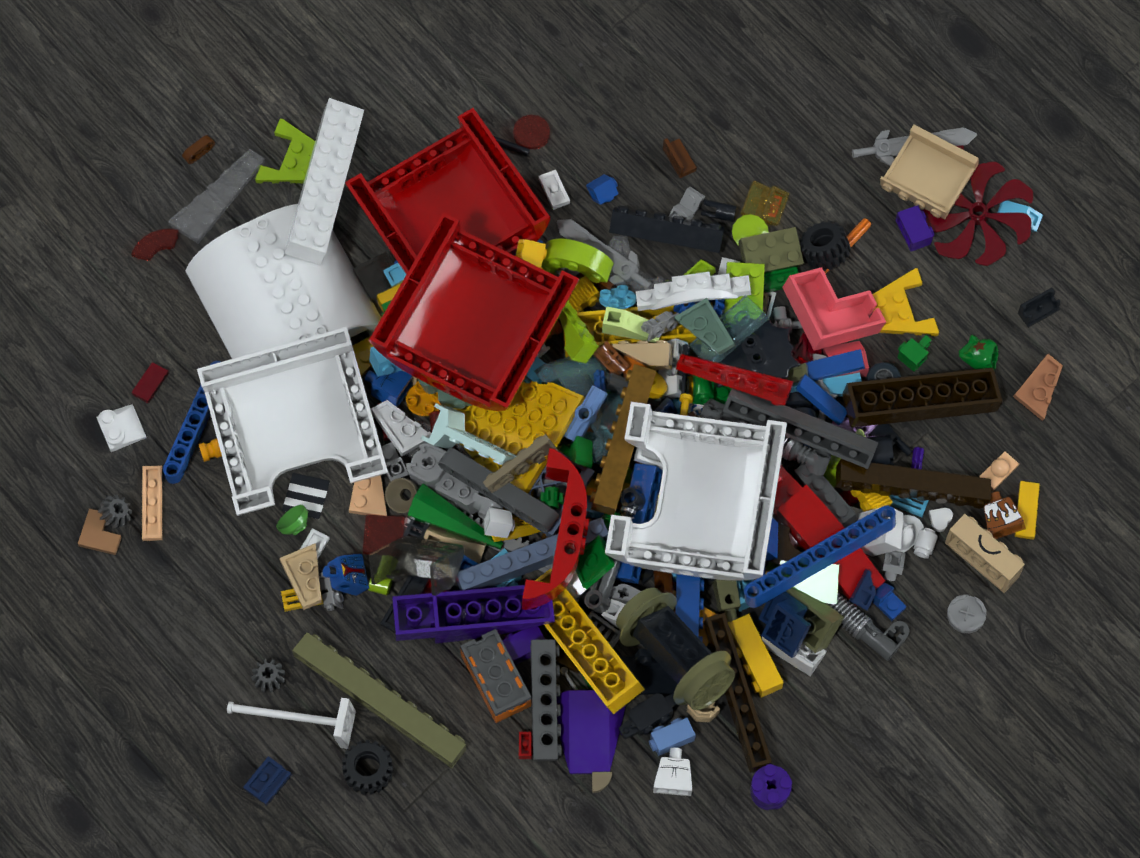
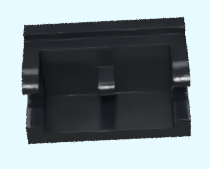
[1018,288,1060,328]

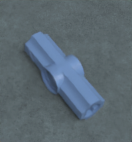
[564,385,608,441]

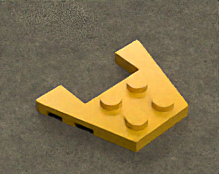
[872,268,939,336]

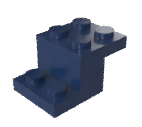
[759,591,811,658]

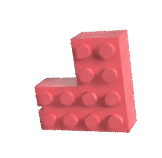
[782,267,886,351]

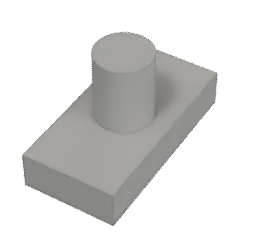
[883,551,906,581]

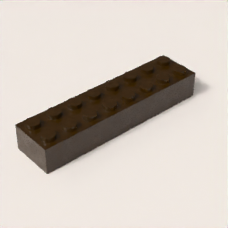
[842,368,1002,428]

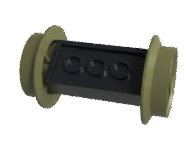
[616,588,735,710]

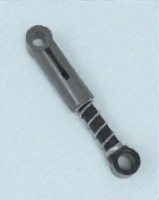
[584,488,645,613]

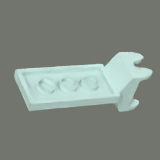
[421,403,517,465]

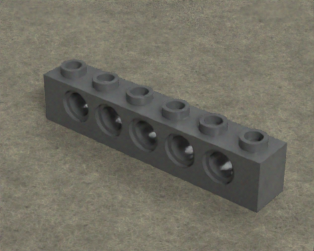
[530,640,561,762]

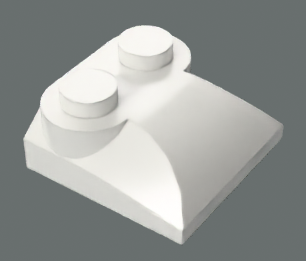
[96,404,147,452]

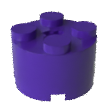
[750,764,792,810]

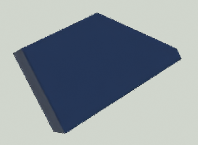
[849,569,876,610]

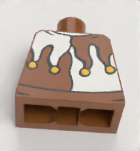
[984,492,1026,539]

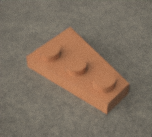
[1013,354,1063,421]

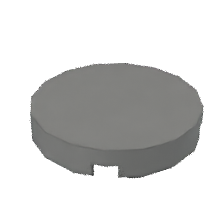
[947,594,986,633]

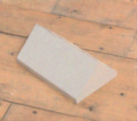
[762,637,827,677]

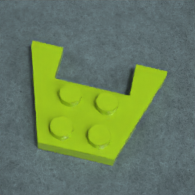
[255,118,315,183]

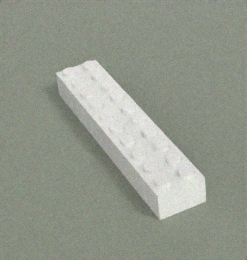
[284,98,364,265]

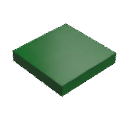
[576,535,615,589]

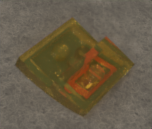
[740,181,789,226]

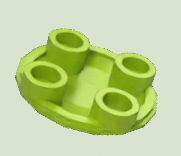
[732,214,769,246]

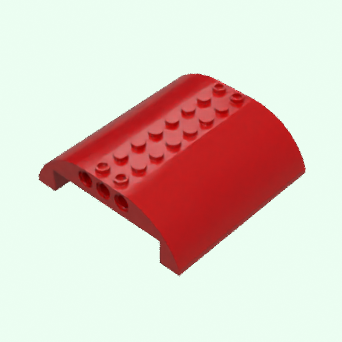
[345,108,550,275]
[369,212,579,411]

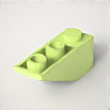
[602,307,660,343]

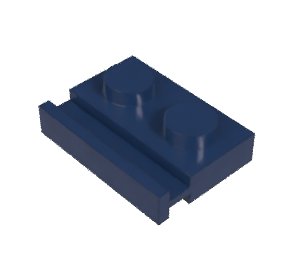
[243,756,291,806]

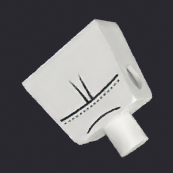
[653,748,692,796]

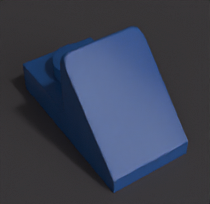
[872,583,907,621]

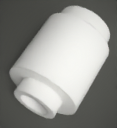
[914,528,938,558]

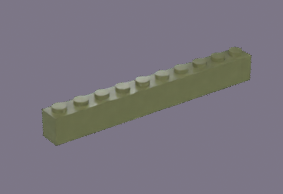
[292,633,466,768]

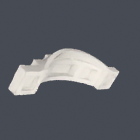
[636,272,751,311]

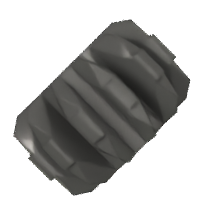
[98,494,133,528]
[251,659,285,693]

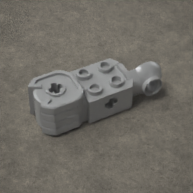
[406,443,504,520]

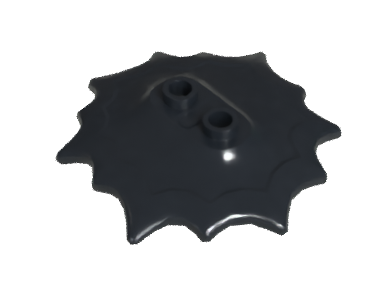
[711,317,800,388]

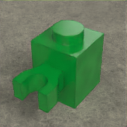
[897,335,932,372]

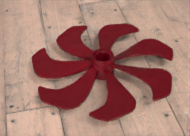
[921,162,1033,266]

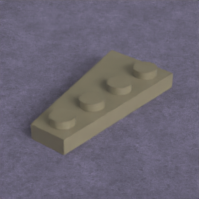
[483,434,559,493]

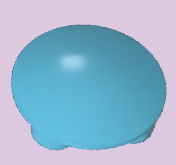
[599,285,637,309]

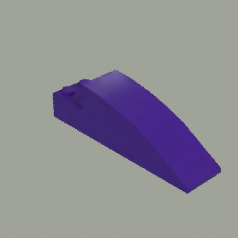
[392,585,555,644]

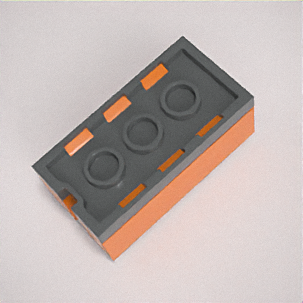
[460,629,531,723]

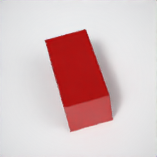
[519,732,532,759]

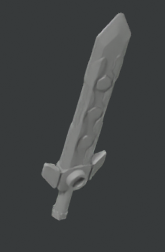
[852,127,977,166]
[557,219,653,290]

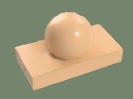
[979,452,1019,491]

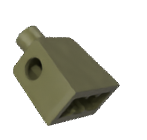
[712,579,741,623]

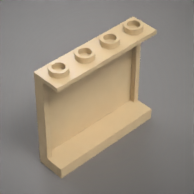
[880,125,979,219]

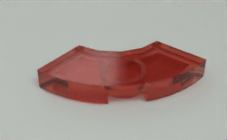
[131,229,179,261]

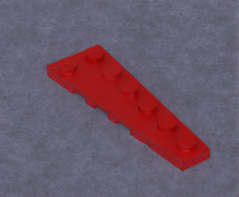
[676,354,793,406]

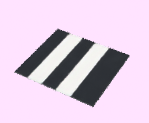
[282,473,330,519]

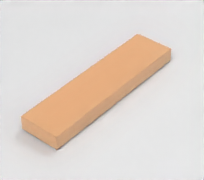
[142,465,163,541]

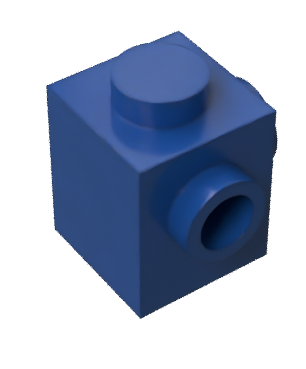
[586,174,619,205]

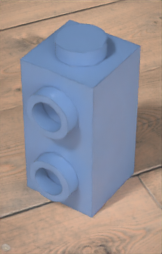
[649,718,696,756]

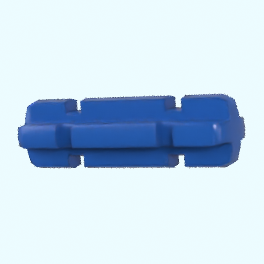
[593,369,607,404]

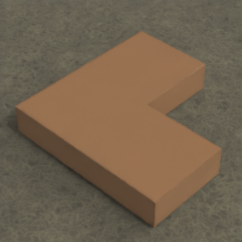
[78,509,122,555]

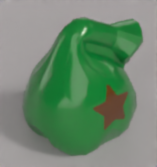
[959,335,998,370]

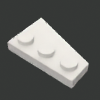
[371,400,431,456]

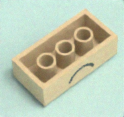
[945,514,1025,593]

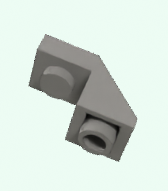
[668,187,705,221]
[381,442,409,482]

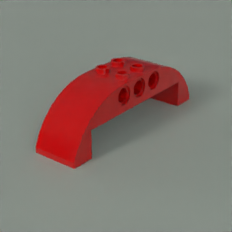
[522,448,589,610]

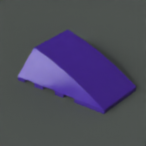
[549,690,626,774]

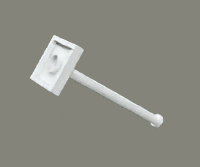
[227,698,356,749]

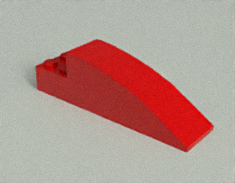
[772,465,885,607]

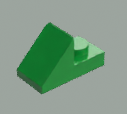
[560,436,593,468]

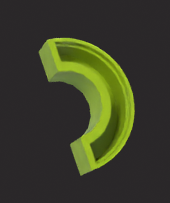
[541,239,614,283]

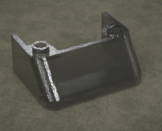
[369,536,464,596]

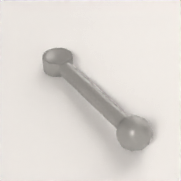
[560,667,578,690]

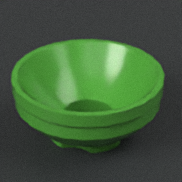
[276,504,308,535]

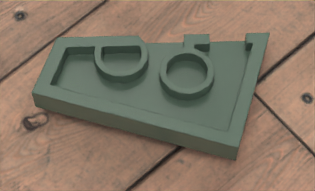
[674,298,736,355]

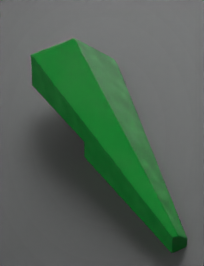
[407,484,504,550]

